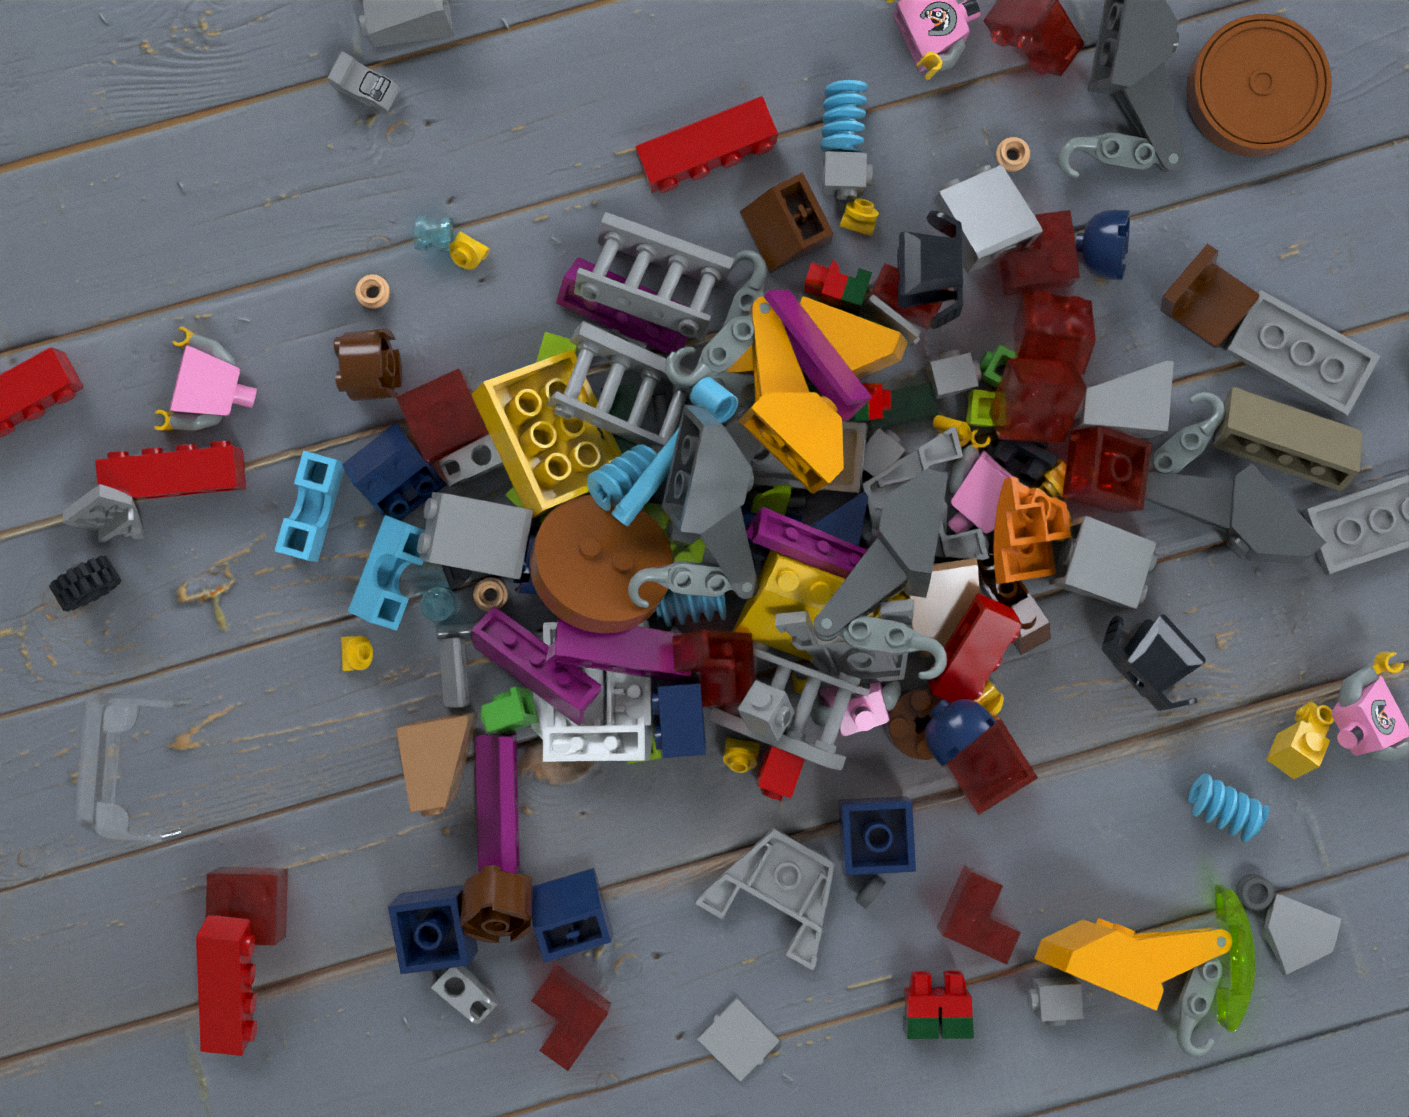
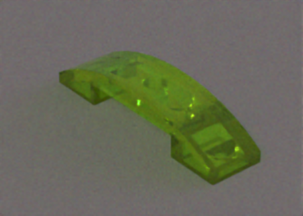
[1215,884,1255,1031]

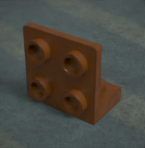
[1160,243,1260,348]

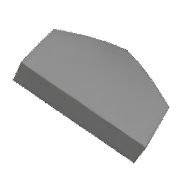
[63,484,144,543]
[1260,894,1341,976]

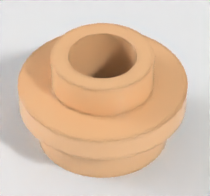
[996,137,1030,172]
[355,274,390,309]
[473,578,508,612]

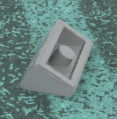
[439,637,470,707]

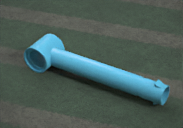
[611,377,738,526]

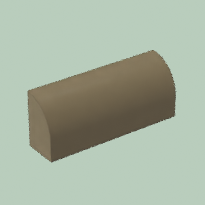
[1212,387,1362,492]

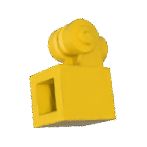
[1266,702,1334,779]

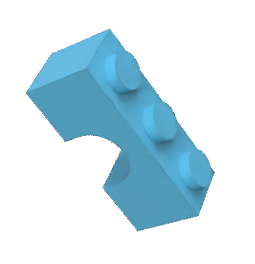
[274,450,345,562]
[348,515,425,630]

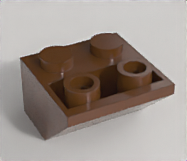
[740,172,834,273]

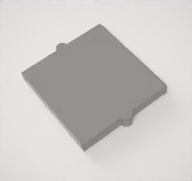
[863,294,921,347]
[697,997,780,1082]

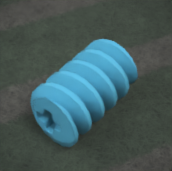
[820,80,868,153]
[587,444,657,511]
[656,589,727,627]
[1188,773,1269,842]

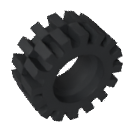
[49,556,122,612]

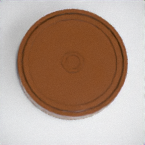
[1186,14,1332,157]
[530,495,673,633]

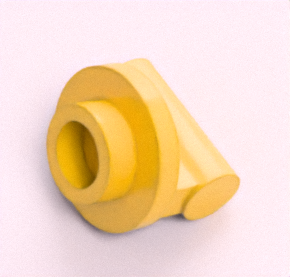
[839,198,879,236]
[449,231,490,270]
[933,415,972,448]
[1041,459,1082,500]
[341,636,373,671]
[974,679,1004,717]
[723,737,760,773]

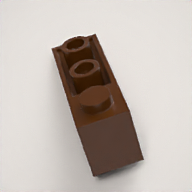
[977,544,1051,655]

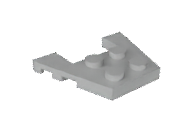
[861,427,989,560]
[775,599,914,684]
[695,828,835,971]

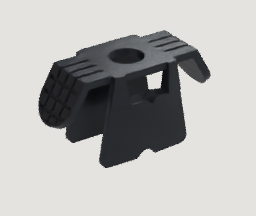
[897,211,963,329]
[1101,614,1206,711]

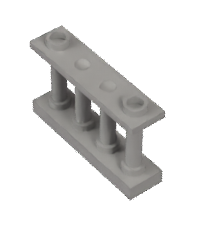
[574,212,734,341]
[546,322,693,454]
[708,640,870,771]

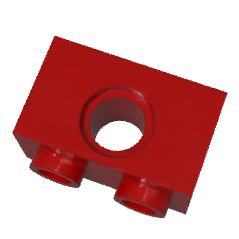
[756,744,805,801]

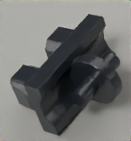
[991,424,1059,485]

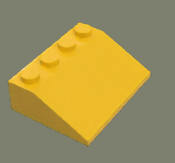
[471,349,622,519]
[733,550,906,661]

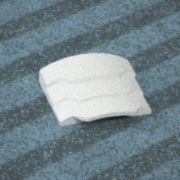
[531,620,654,762]

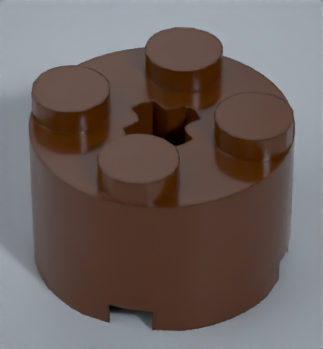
[334,328,402,401]
[884,688,950,760]
[460,865,533,943]

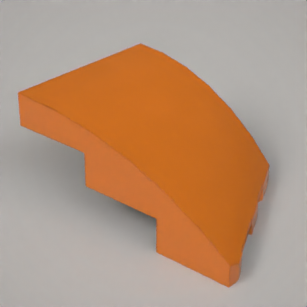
[994,477,1071,584]

